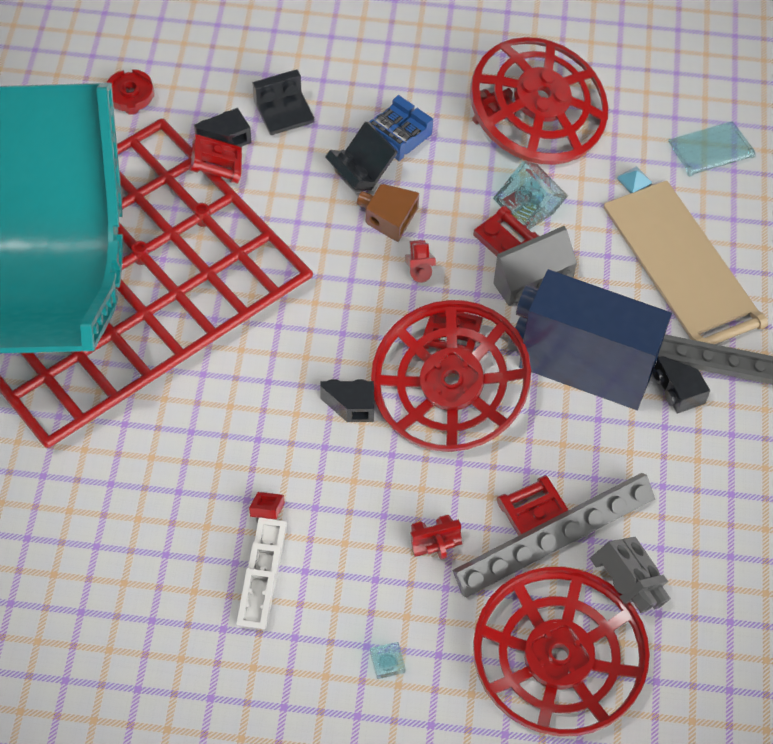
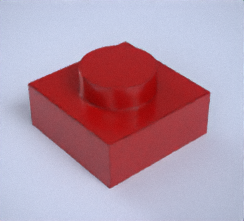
[249,492,285,520]

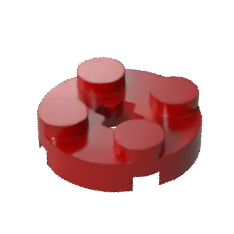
[107,69,155,115]

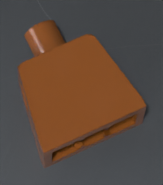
[357,184,420,242]

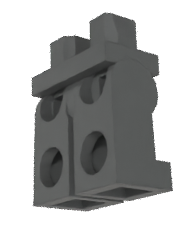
[590,536,671,613]

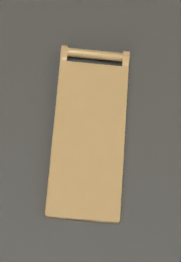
[604,181,768,344]

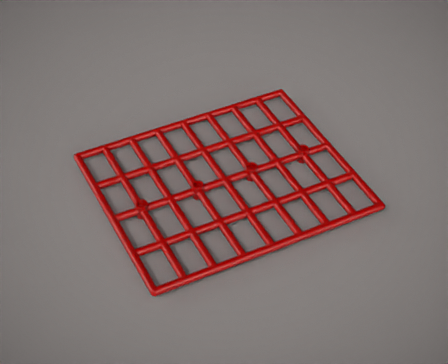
[0,118,313,448]

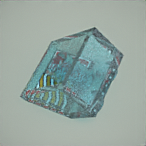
[493,161,568,229]

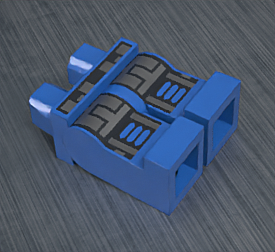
[369,95,434,162]

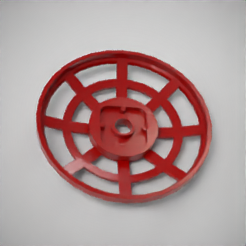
[470,37,608,165]
[371,300,531,452]
[473,567,650,736]

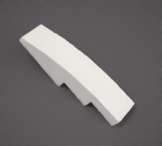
[236,518,287,630]

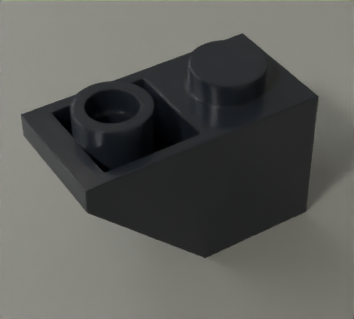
[194,107,252,147]
[653,356,710,414]
[320,379,374,422]

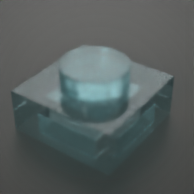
[370,642,406,679]

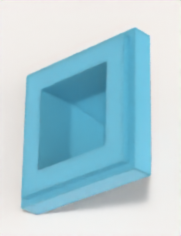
[617,166,652,193]

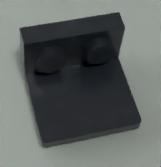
[252,69,314,135]
[325,122,398,190]

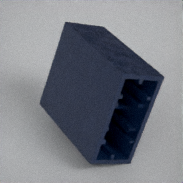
[511,269,672,411]

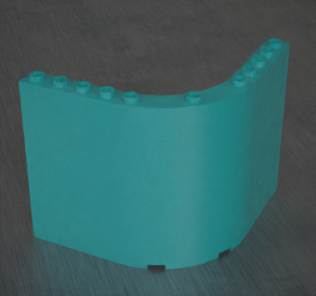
[0,83,123,353]

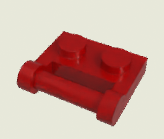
[190,134,242,184]
[473,206,539,257]
[423,312,483,353]
[497,475,568,536]

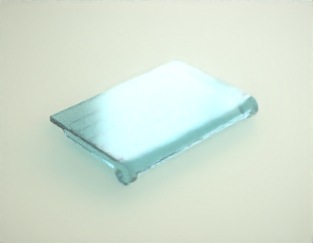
[669,121,756,177]

